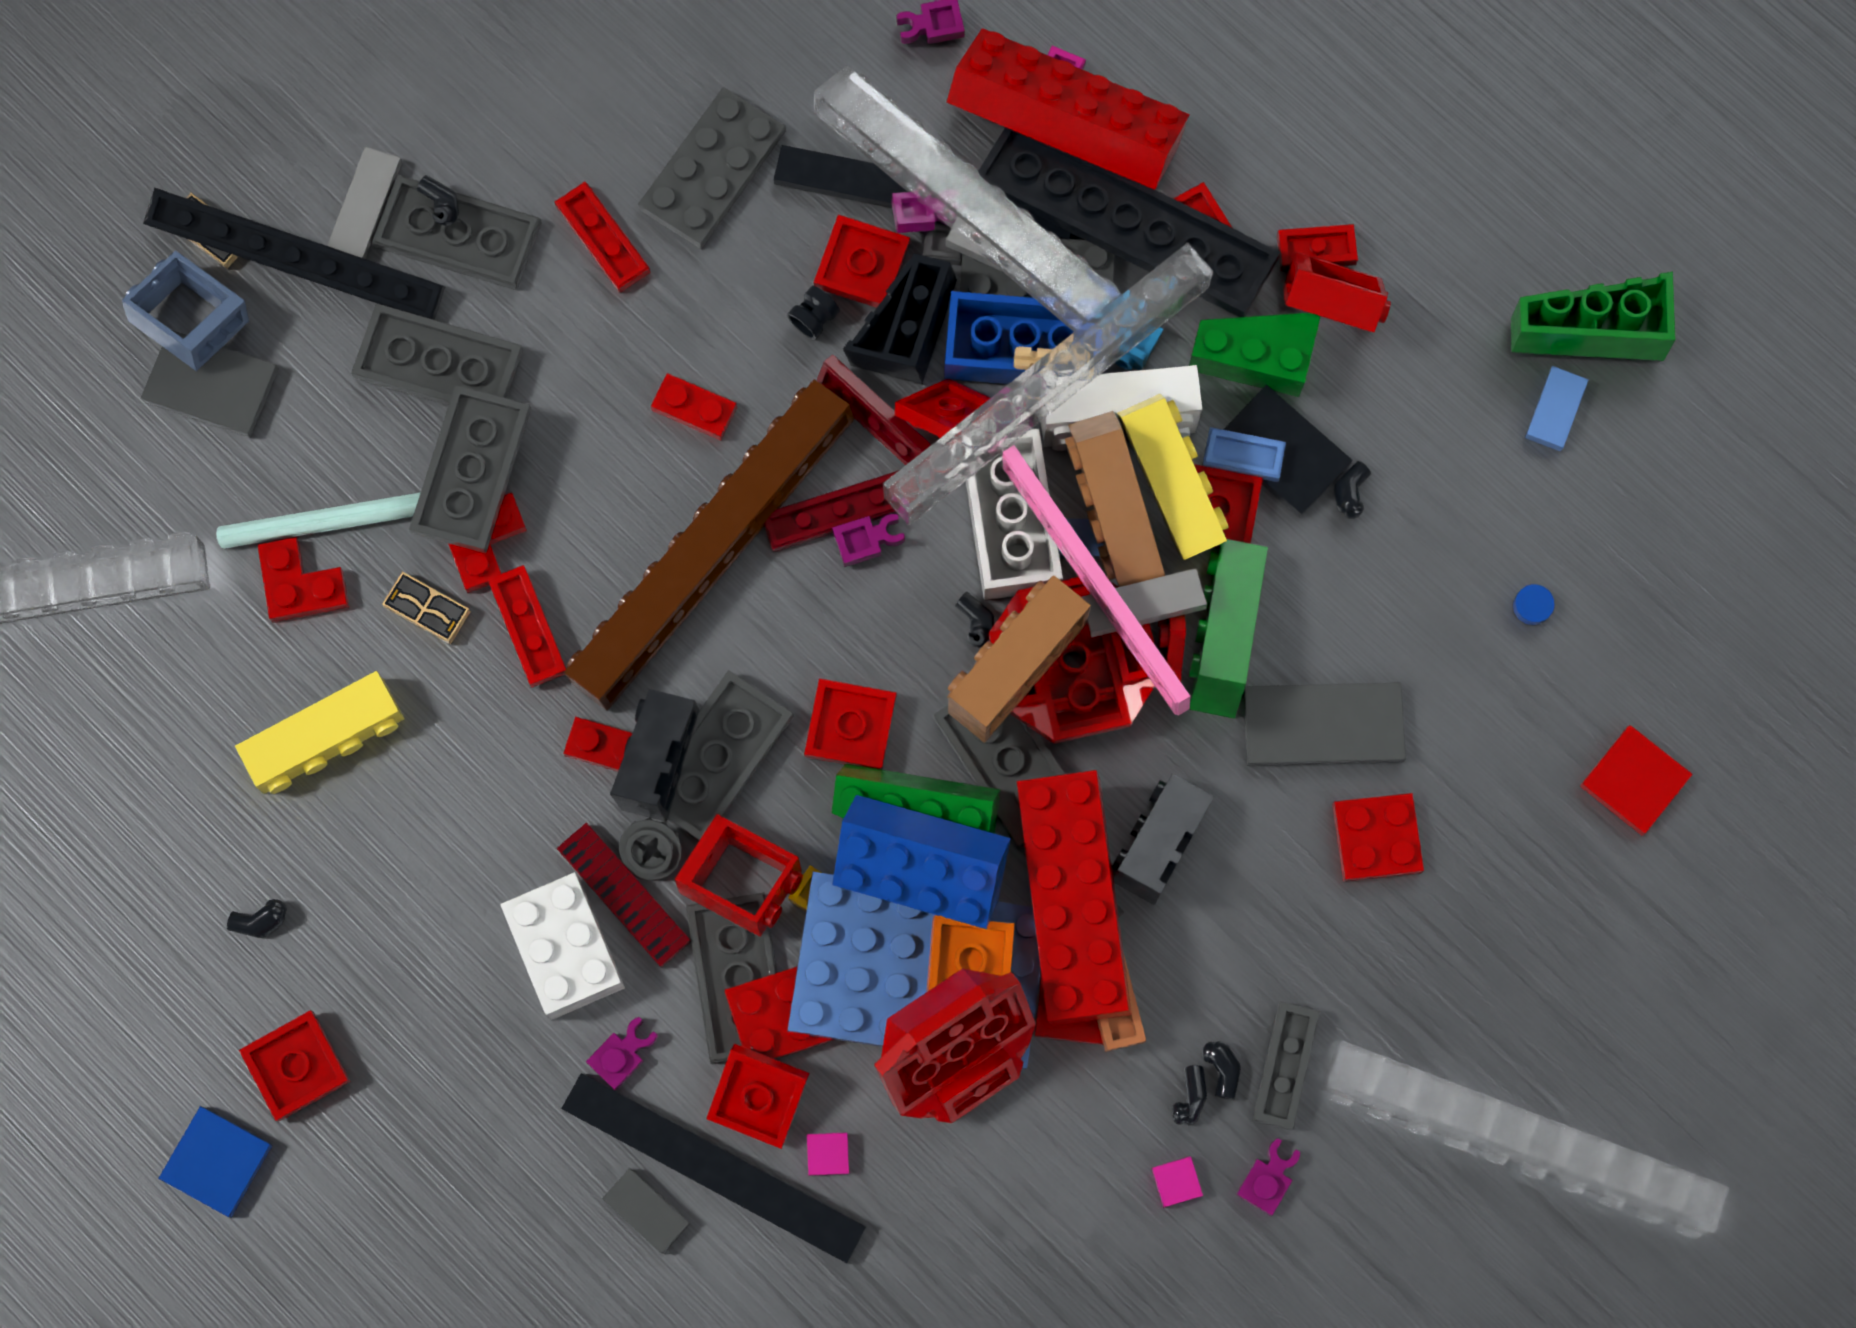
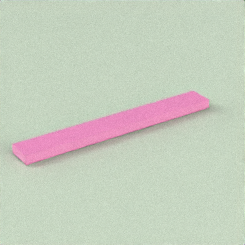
[1002,445,1190,716]

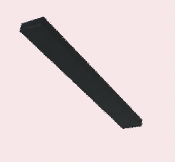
[773,145,1071,239]
[143,187,446,320]
[561,1073,866,1264]

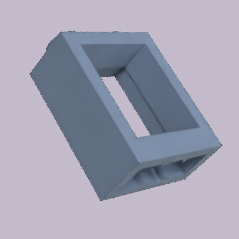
[122,251,249,371]

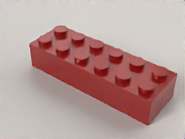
[946,28,1190,190]
[1017,770,1132,1026]

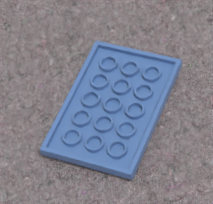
[787,872,1041,1070]

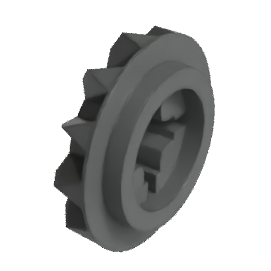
[619,817,683,880]

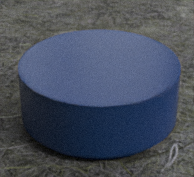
[1513,584,1555,625]

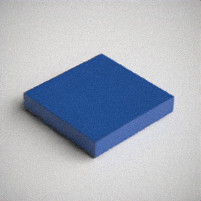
[158,1106,273,1218]

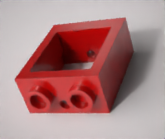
[1283,251,1391,333]
[675,814,803,937]

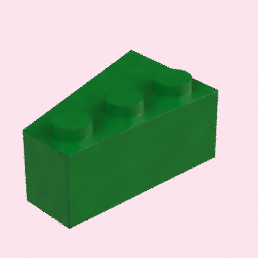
[1189,313,1321,397]

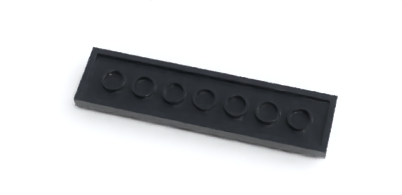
[974,127,1280,317]

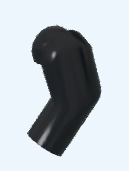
[417,175,459,226]
[1334,461,1371,519]
[955,592,994,648]
[227,899,287,938]
[1202,1041,1241,1100]
[1172,1065,1207,1126]

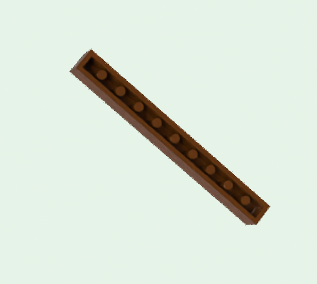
[564,379,855,711]

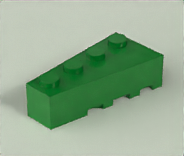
[1511,271,1676,361]
[1189,539,1268,719]
[832,764,1001,834]

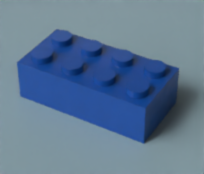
[944,291,1105,387]
[832,795,1011,929]

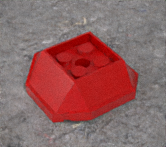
[989,577,1155,744]
[874,968,1036,1123]

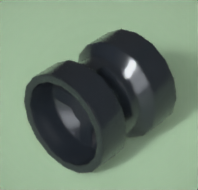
[787,286,840,340]

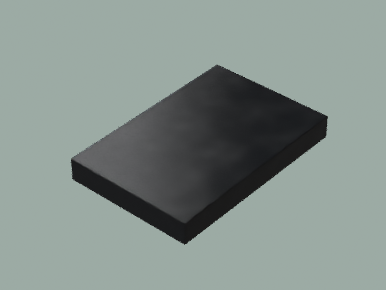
[1223,384,1353,518]

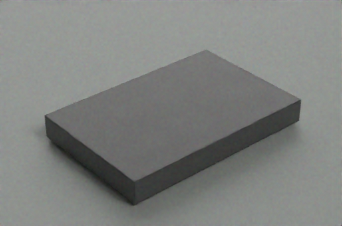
[140,330,279,438]

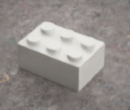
[500,872,625,1020]

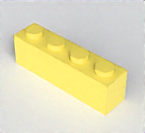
[1117,394,1229,560]
[235,671,405,794]

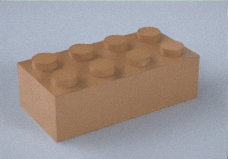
[1065,411,1165,587]
[947,575,1091,743]

